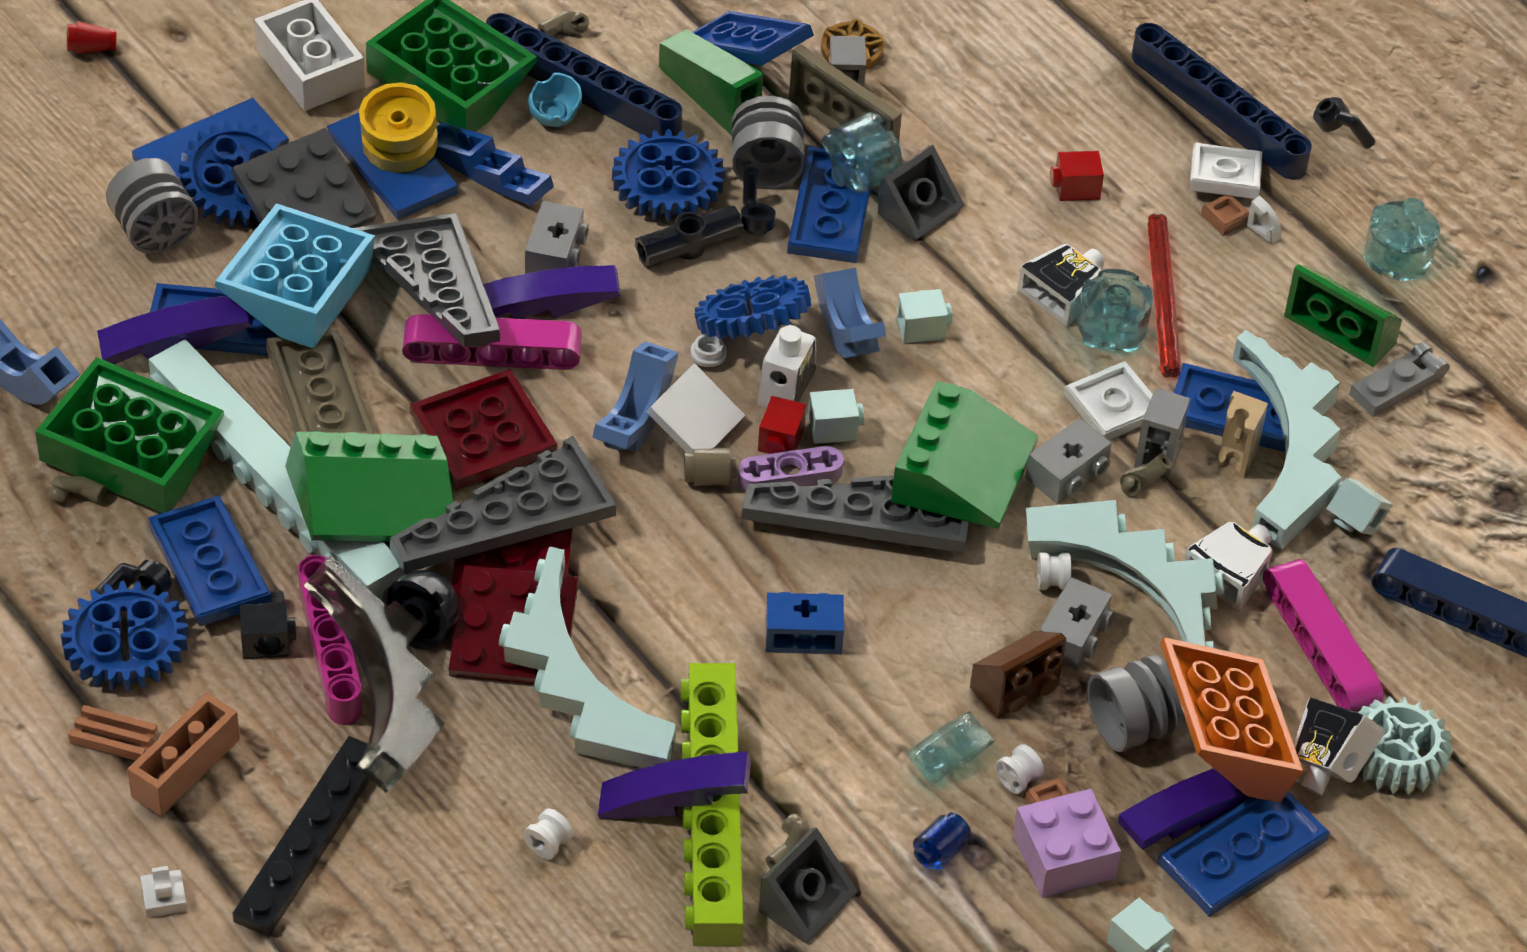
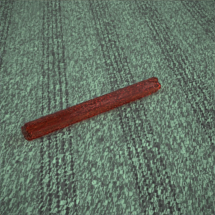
[1147,213,1181,378]

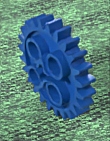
[178,120,281,227]
[612,129,725,221]
[694,275,811,339]
[61,581,189,691]

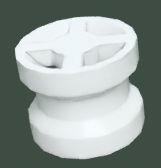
[1037,552,1071,590]
[995,744,1045,794]
[523,808,574,860]

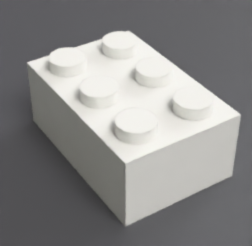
[254,0,365,111]

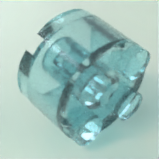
[822,112,902,193]
[1363,198,1440,281]
[1077,269,1153,352]

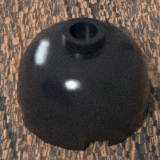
[381,570,460,650]

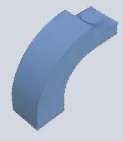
[813,268,886,358]
[0,319,81,405]
[592,341,679,453]

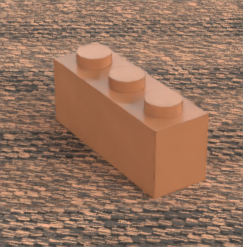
[127,693,240,817]

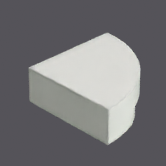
[1247,196,1281,244]

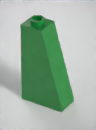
[659,29,763,136]

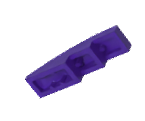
[483,265,621,319]
[97,296,252,365]
[598,751,751,819]
[1118,768,1250,850]

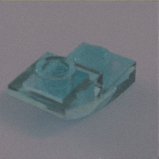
[906,711,995,786]

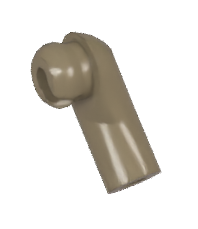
[538,11,589,36]
[1120,453,1173,496]
[48,476,107,503]
[766,814,810,869]

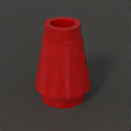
[67,21,117,55]

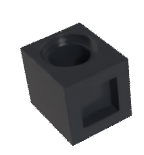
[240,602,297,659]

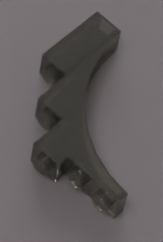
[304,555,445,793]

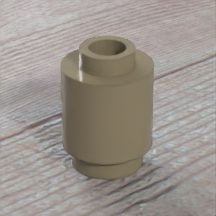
[684,448,737,486]

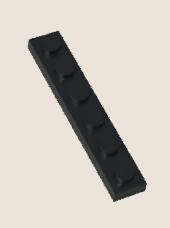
[232,736,384,937]

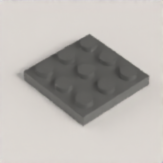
[231,128,377,228]

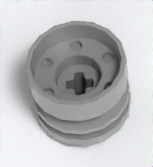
[732,96,805,189]
[106,158,199,254]
[1087,655,1185,752]

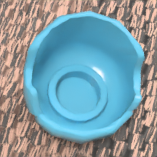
[528,73,582,127]

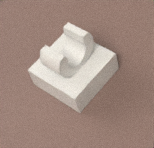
[140,866,187,918]

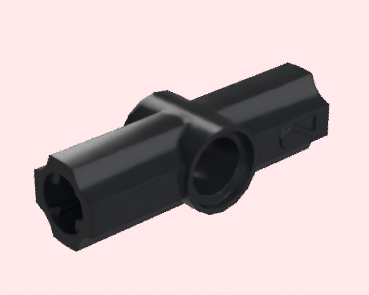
[635,206,744,267]

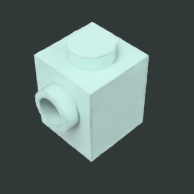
[896,289,952,344]
[808,389,864,444]
[1326,478,1393,535]
[1107,897,1174,952]

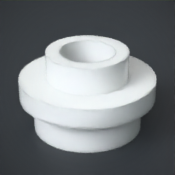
[691,334,727,367]

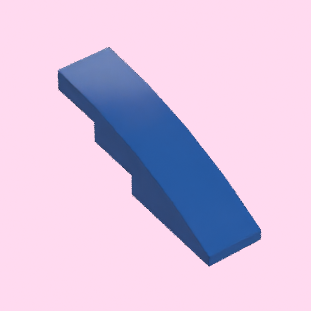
[434,122,554,206]

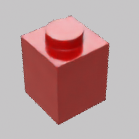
[1050,150,1104,201]
[758,396,807,454]

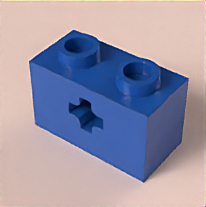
[765,592,844,654]

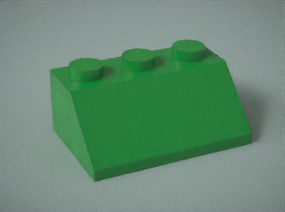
[1284,264,1402,368]

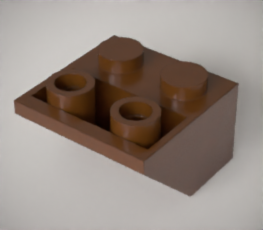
[970,631,1067,719]

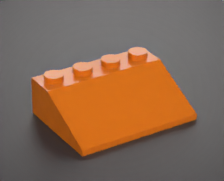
[1160,637,1303,803]

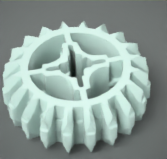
[1359,696,1453,795]

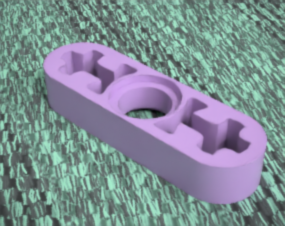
[737,446,844,492]

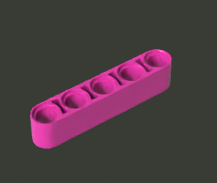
[402,314,582,370]
[298,555,362,725]
[1263,559,1384,712]

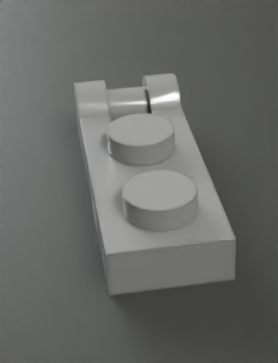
[1349,342,1450,417]

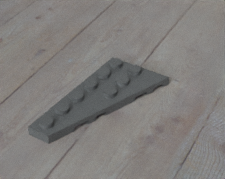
[353,213,500,347]
[390,436,616,573]
[741,475,969,553]

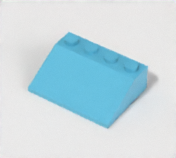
[215,203,375,348]

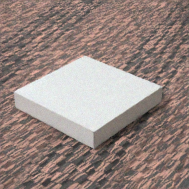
[1189,143,1262,199]
[1063,361,1153,440]
[646,363,745,453]

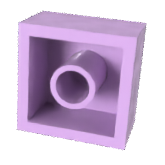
[1013,788,1121,898]

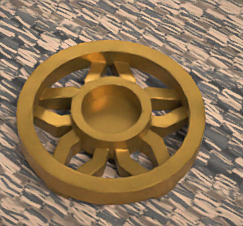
[821,19,884,69]

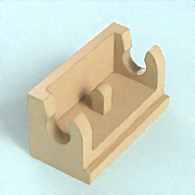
[1217,391,1268,479]

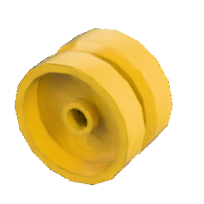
[359,82,438,173]

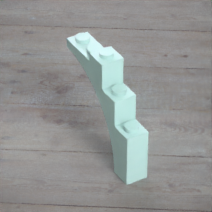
[1233,330,1342,551]
[1026,500,1224,648]
[499,547,676,768]

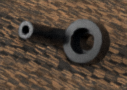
[1313,97,1376,149]
[740,167,776,236]
[94,560,172,596]

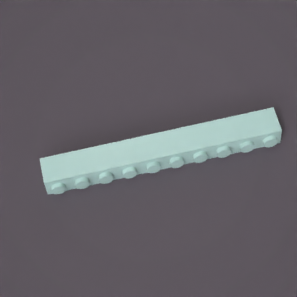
[148,339,405,610]

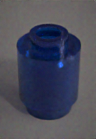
[913,812,971,870]

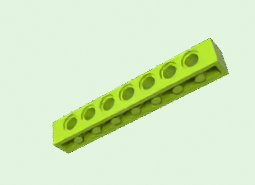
[681,663,743,946]

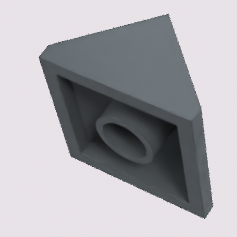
[878,145,965,240]
[759,828,858,942]

